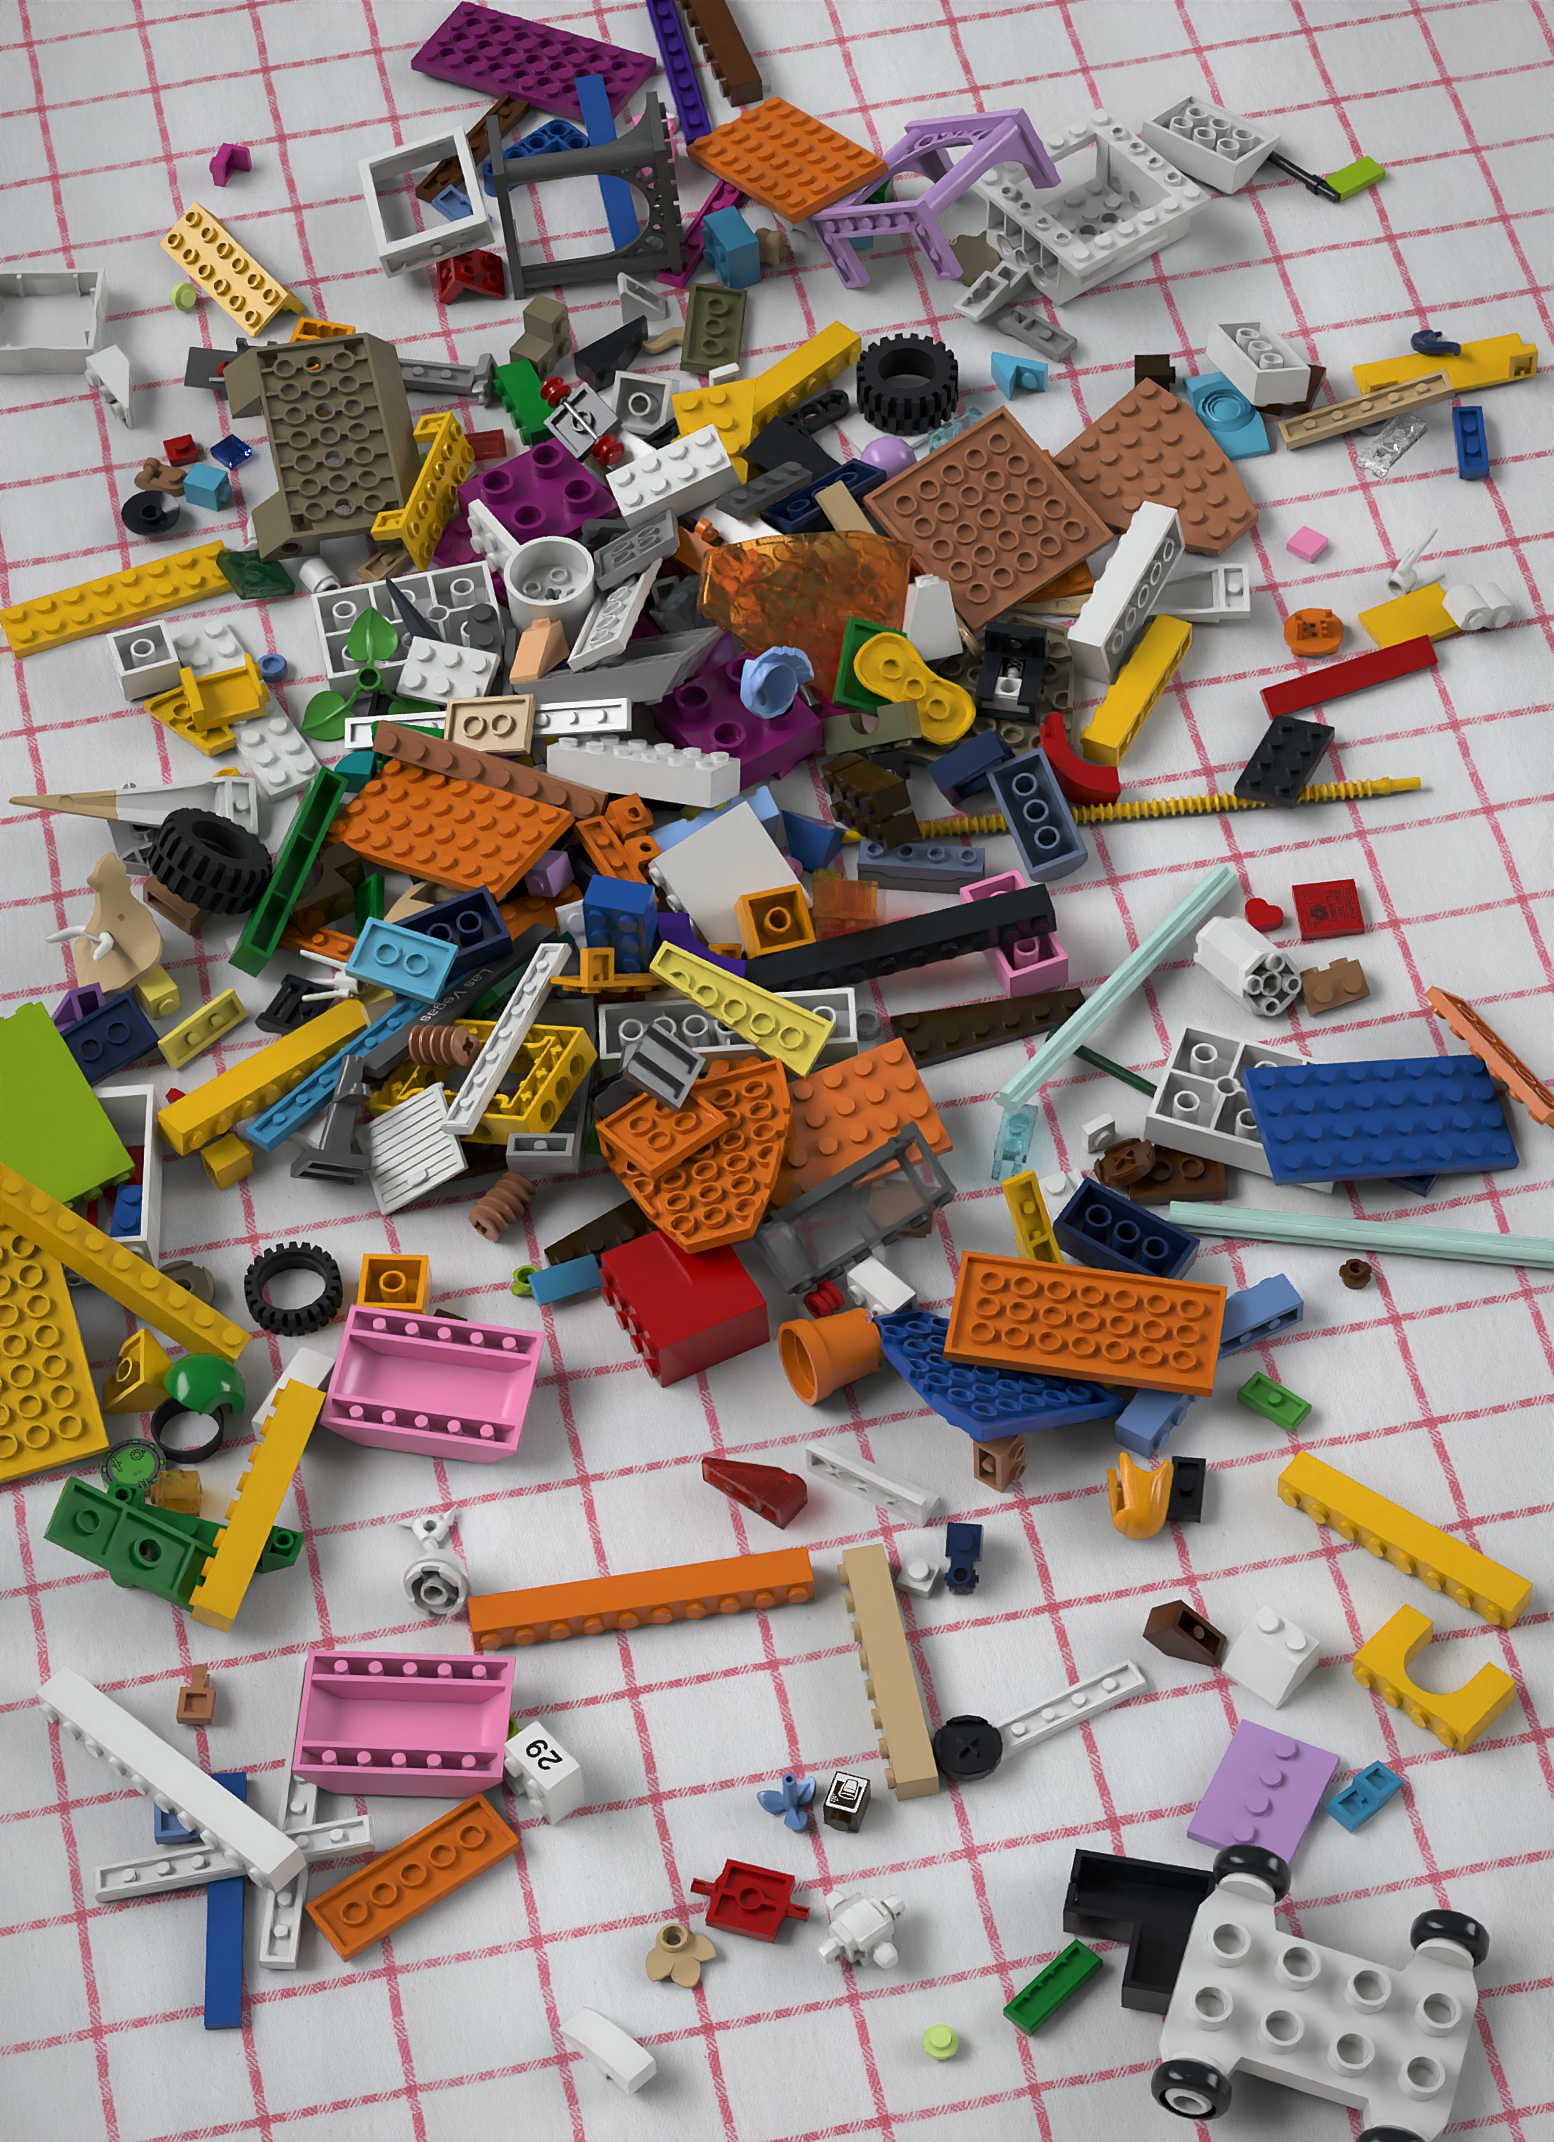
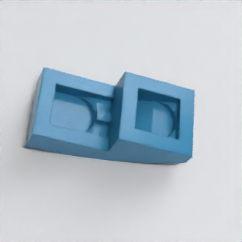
[527,1254,604,1307]
[1325,1760,1403,1833]

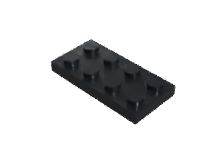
[1234,715,1335,809]

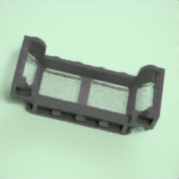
[752,1120,958,1296]

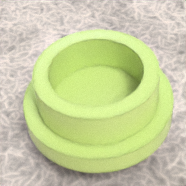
[170,282,196,311]
[922,2024,959,2061]

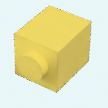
[134,963,182,1021]

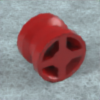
[803,1280,845,1319]

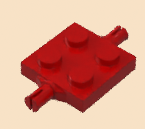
[690,1858,811,1943]

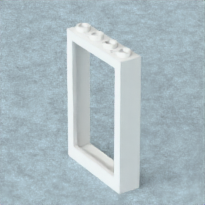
[357,125,495,279]

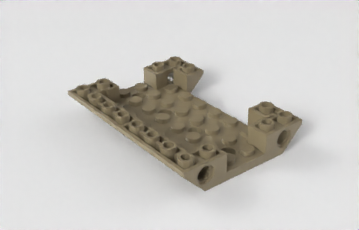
[223,332,422,563]

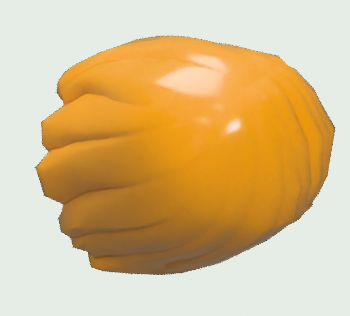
[1107,1452,1174,1540]

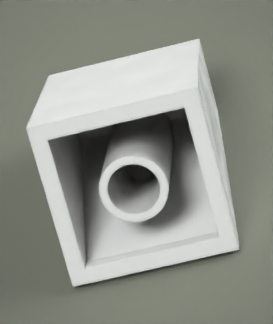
[898,574,963,662]

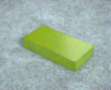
[1324,155,1386,201]

